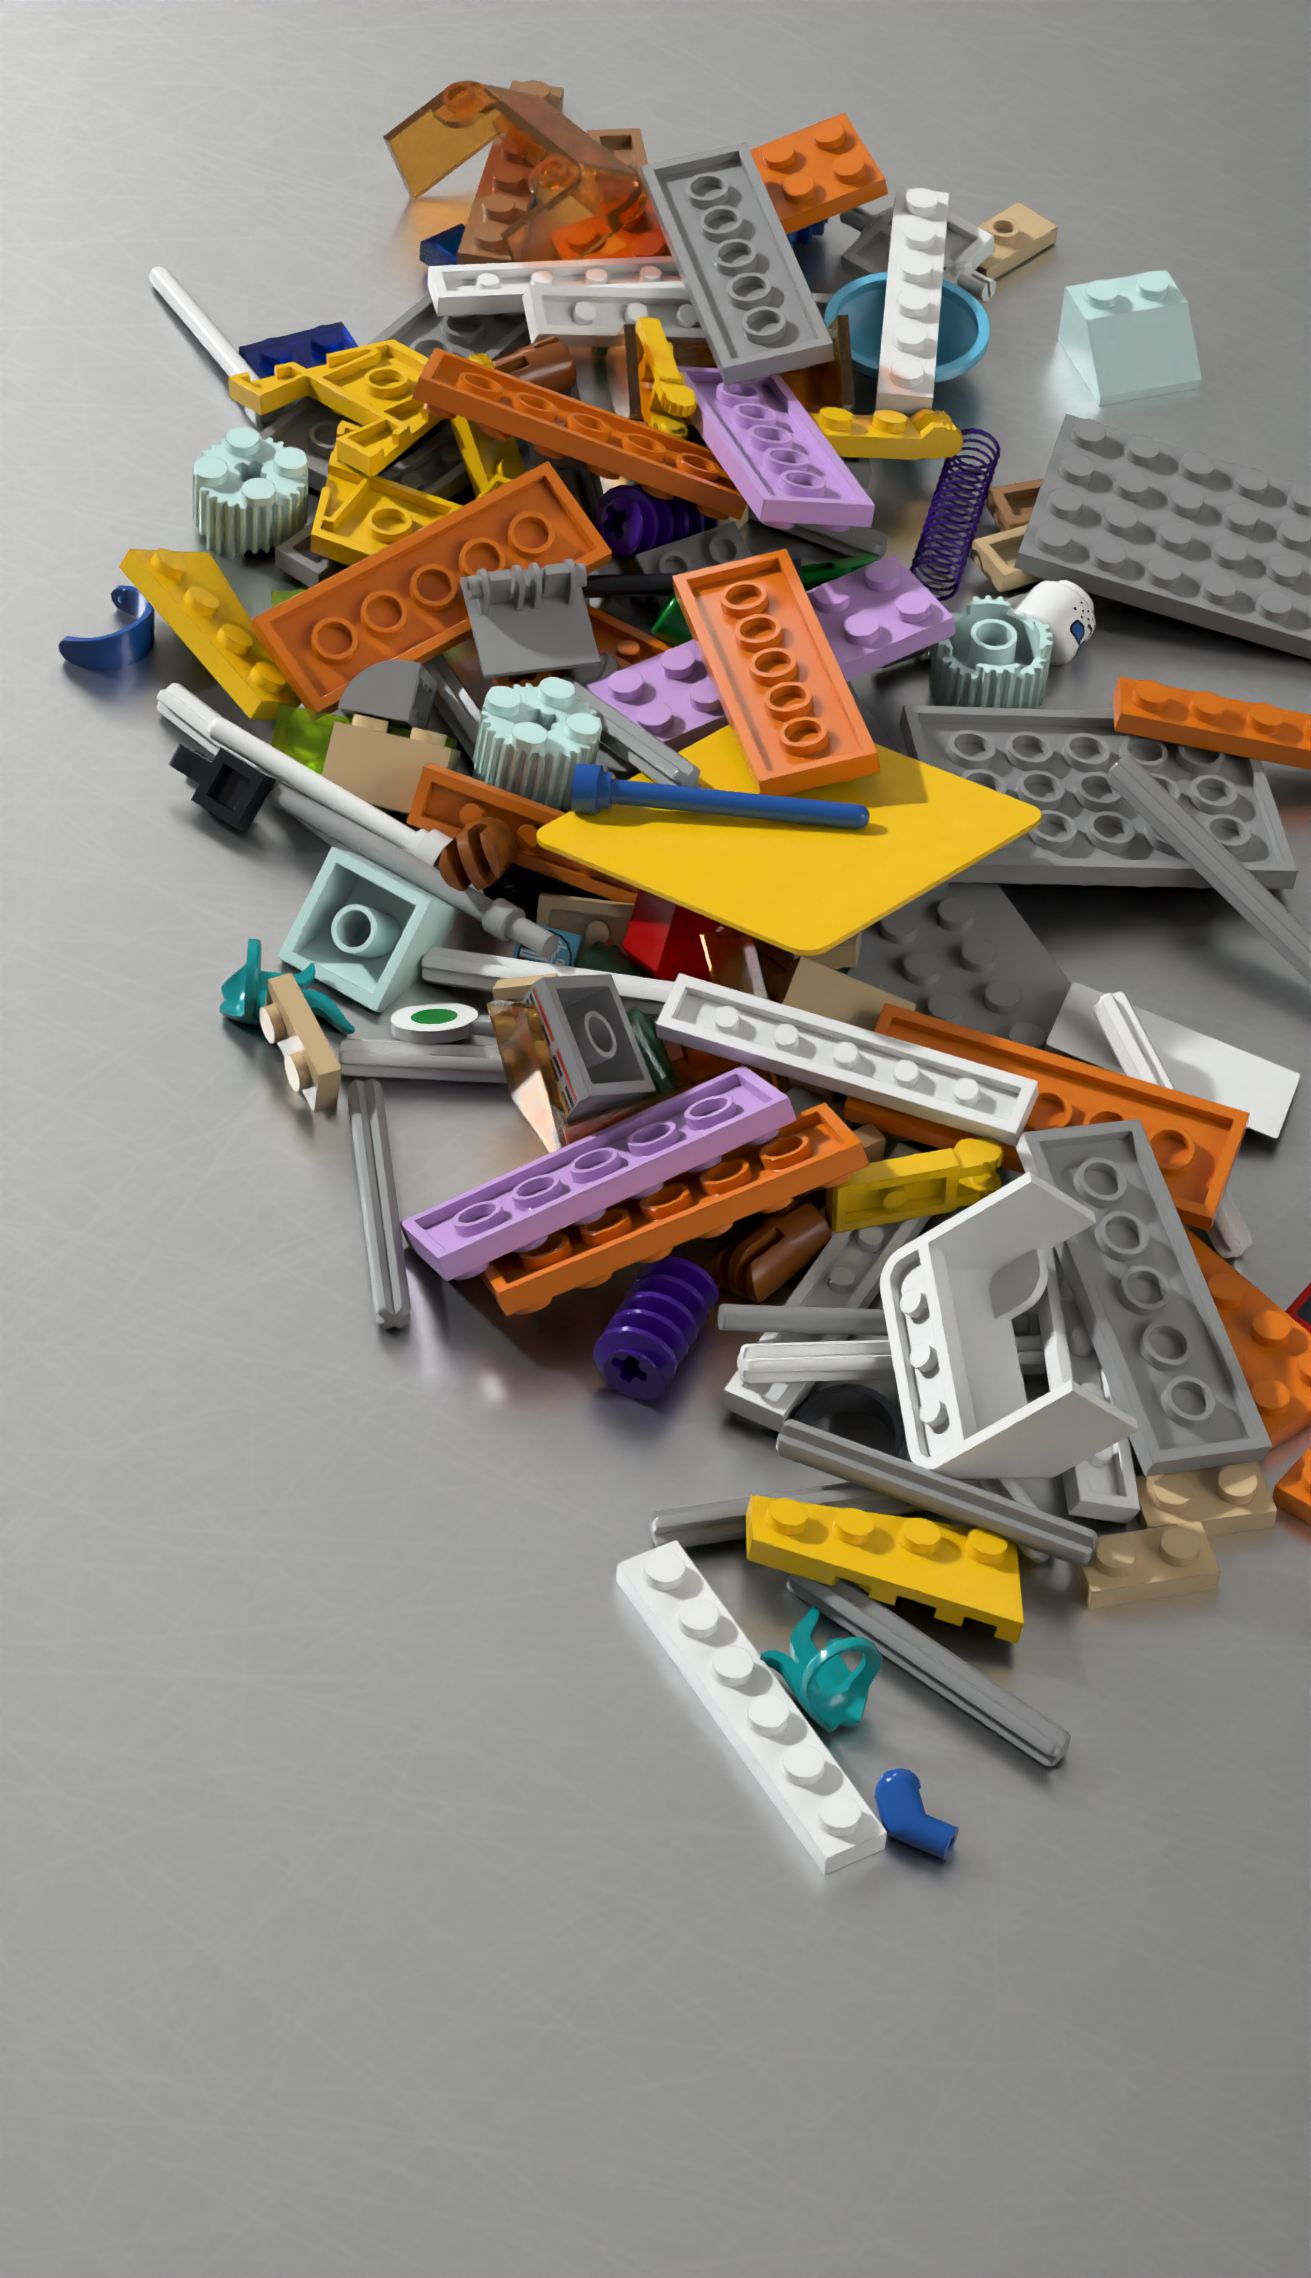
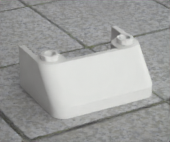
[880,1171,1138,1479]

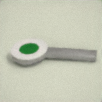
[390,1002,526,1044]

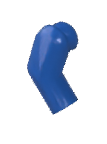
[874,1768,958,1860]

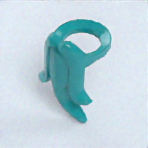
[219,939,355,1035]
[760,1605,882,1732]

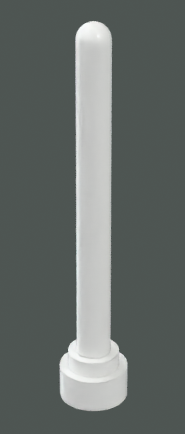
[149,266,295,431]
[207,717,453,870]

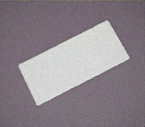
[1046,982,1301,1139]

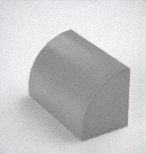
[338,660,437,737]

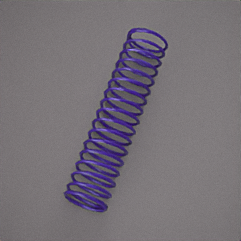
[910,428,1001,601]

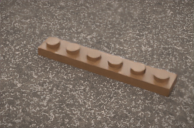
[457,80,564,265]

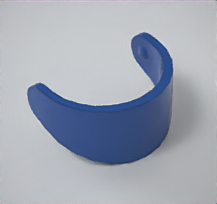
[58,585,155,671]

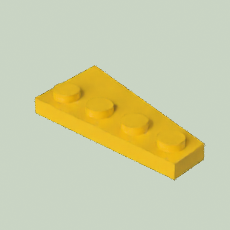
[119,548,302,720]
[746,1495,1024,1644]

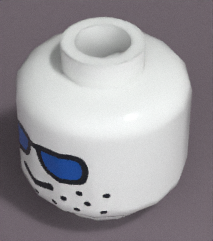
[1014,580,1096,666]

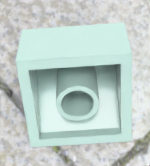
[1058,269,1202,406]
[277,847,461,1013]

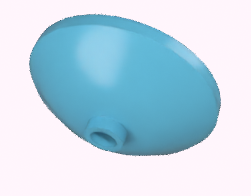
[824,272,990,384]

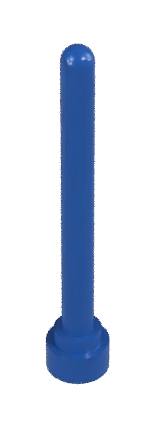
[571,763,870,829]

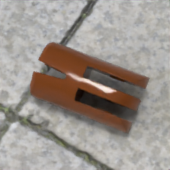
[492,336,576,393]
[439,816,518,891]
[709,1198,832,1304]

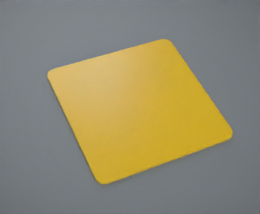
[536,725,1042,956]

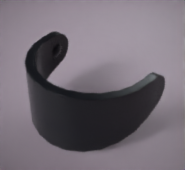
[793,1384,907,1460]

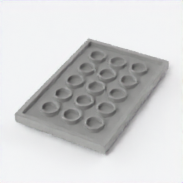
[1014,414,1311,659]
[899,705,1298,889]

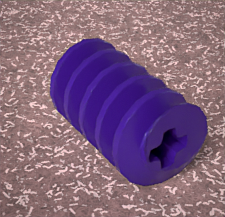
[593,485,719,559]
[593,1256,719,1400]

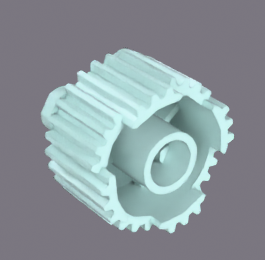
[193,427,308,560]
[929,596,1053,709]
[472,677,602,811]

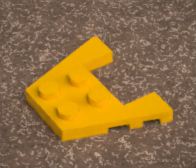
[228,339,443,477]
[310,420,512,566]

